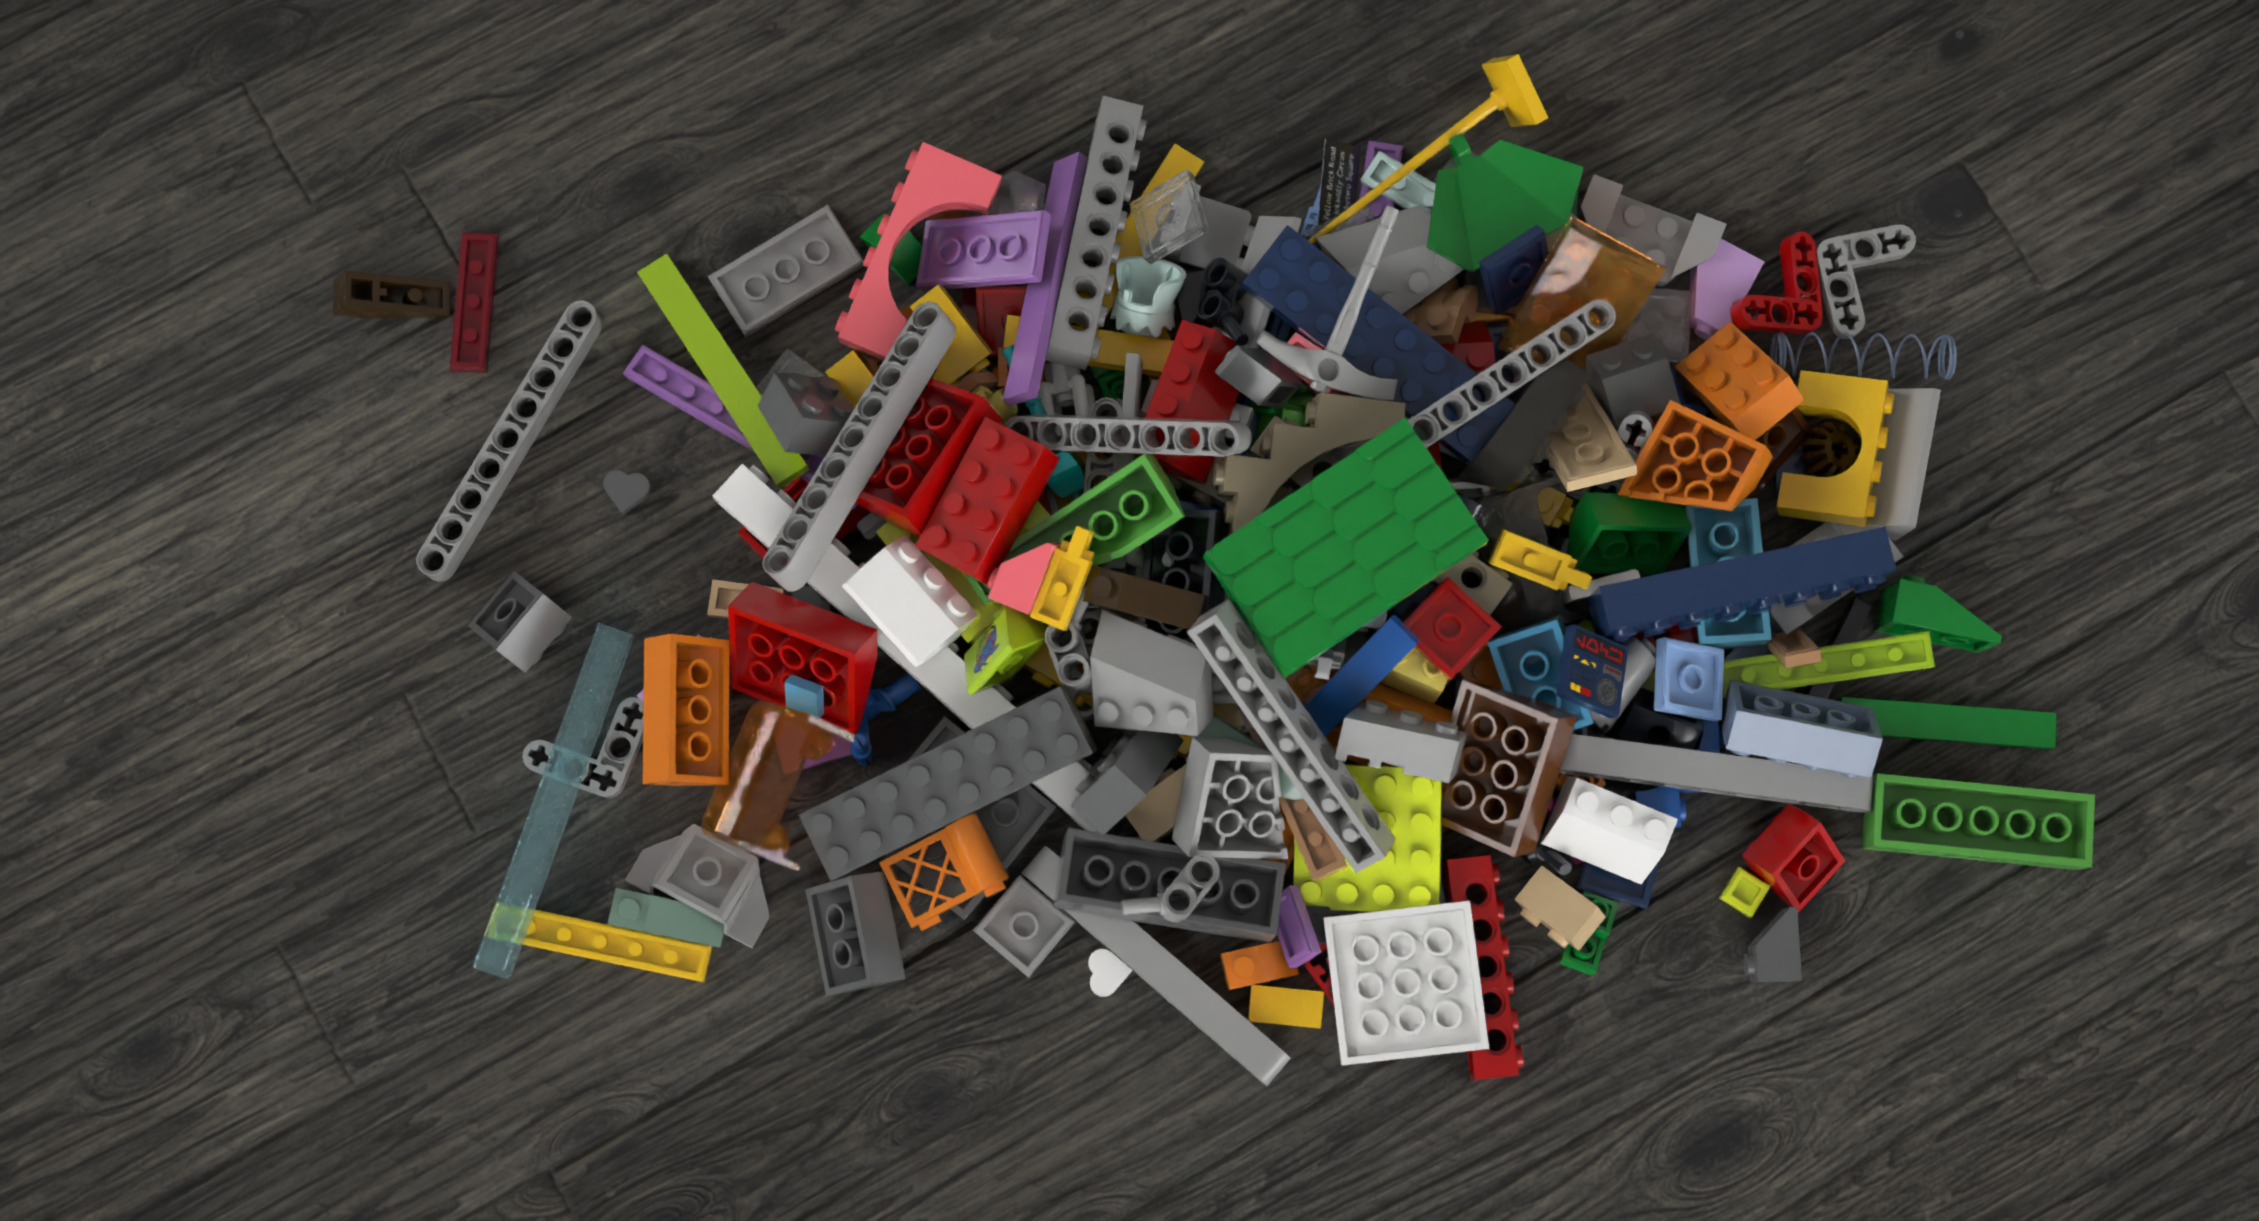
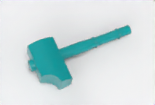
[1002,345,1086,501]

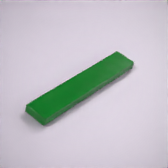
[1839,697,2056,750]

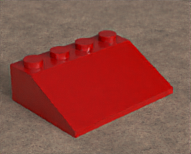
[855,378,1003,537]
[728,582,877,737]

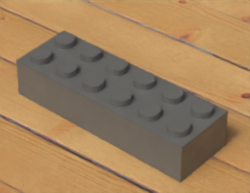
[1053,828,1286,943]

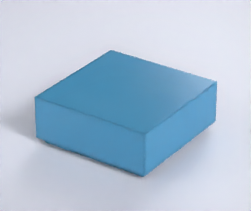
[785,674,824,721]

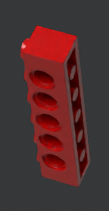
[1443,855,1524,1080]

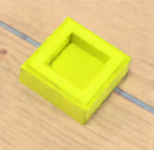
[1719,867,1771,918]

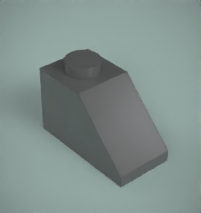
[1743,907,1802,983]

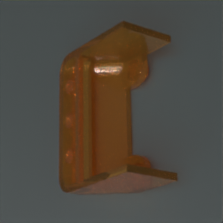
[702,700,856,872]

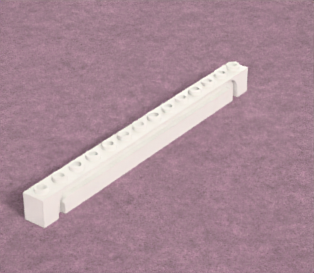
[713,464,1099,833]

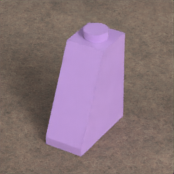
[1688,239,1765,340]

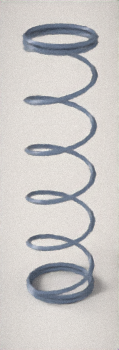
[1770,331,1957,380]

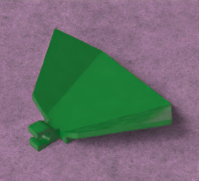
[1427,133,1584,272]

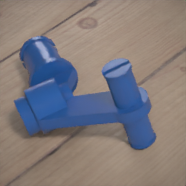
[850,672,921,766]

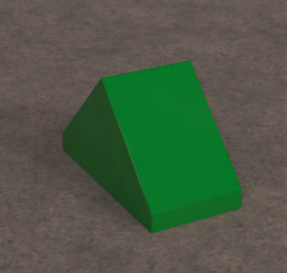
[859,213,922,286]

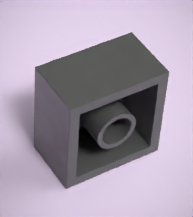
[758,372,854,456]

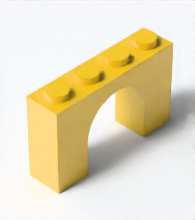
[825,285,993,408]
[1777,370,1895,527]

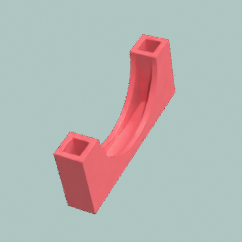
[835,142,1002,361]

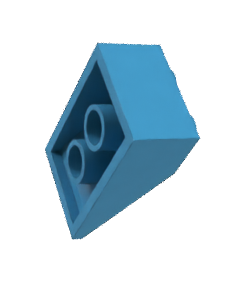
[1487,615,1594,730]

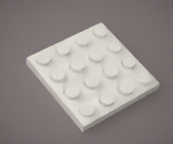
[1324,901,1489,1065]

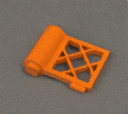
[879,813,1009,931]

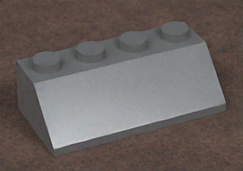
[1213,216,1302,349]
[1866,388,1941,540]

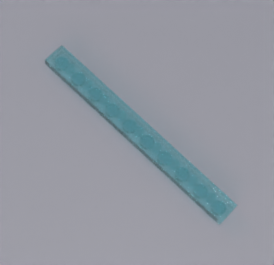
[472,623,634,979]

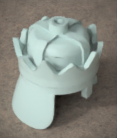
[1110,256,1186,338]

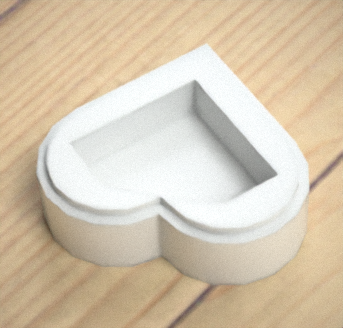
[1088,949,1133,997]

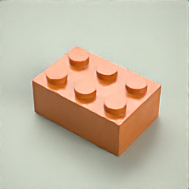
[1675,322,1804,440]

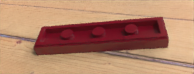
[449,232,499,373]

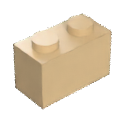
[1515,865,1605,951]

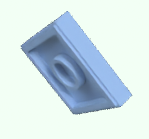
[1654,637,1724,722]

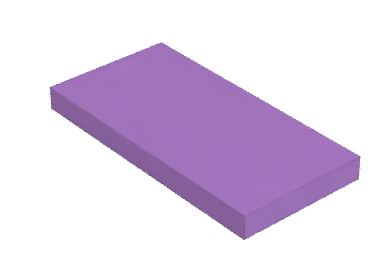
[916,210,1051,291]

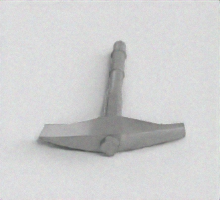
[1256,206,1399,400]

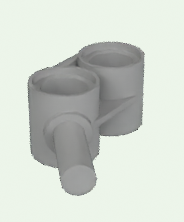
[1044,586,1092,691]
[1121,854,1220,923]

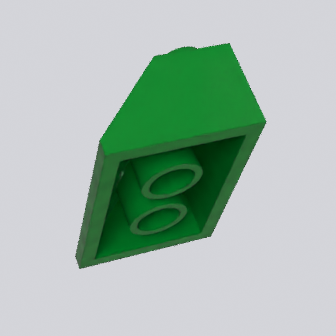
[1568,492,1693,575]

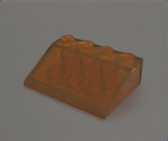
[1498,216,1666,384]

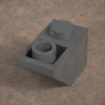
[1215,345,1302,409]

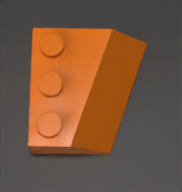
[1617,400,1773,511]

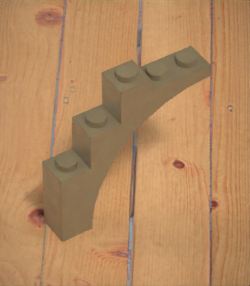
[1213,392,1406,539]

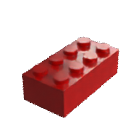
[915,417,1060,586]

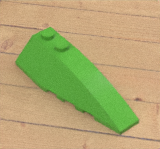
[965,454,1185,604]

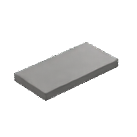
[708,205,864,337]

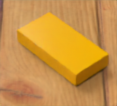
[1248,985,1324,1029]

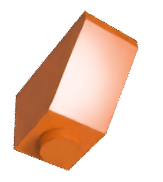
[1220,941,1299,991]

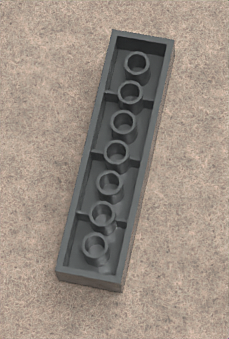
[799,684,1098,881]

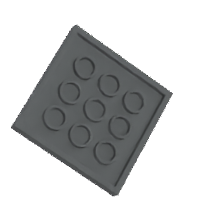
[885,716,1056,921]

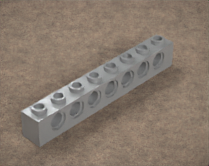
[1045,96,1147,370]
[1187,599,1396,873]

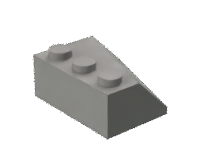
[1315,205,1464,314]
[1090,608,1213,736]
[1172,736,1288,859]

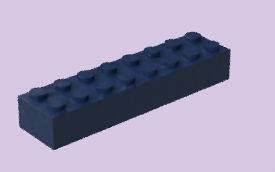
[1240,225,1515,462]
[1587,527,1896,643]

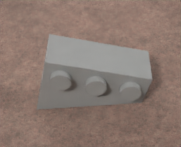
[1334,700,1467,783]

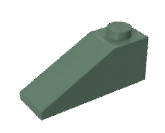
[607,888,724,948]

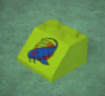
[964,605,1047,696]

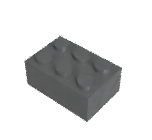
[1071,729,1184,835]

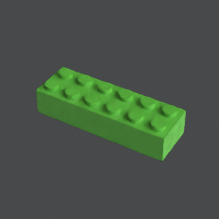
[1862,773,2095,870]

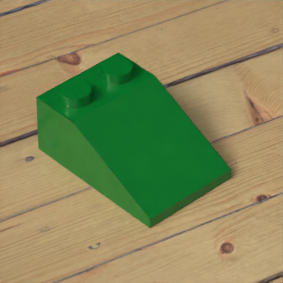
[1874,575,2002,653]

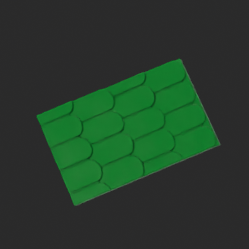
[1203,417,1489,679]

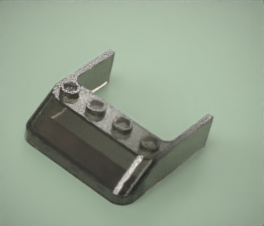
[1468,470,1590,635]

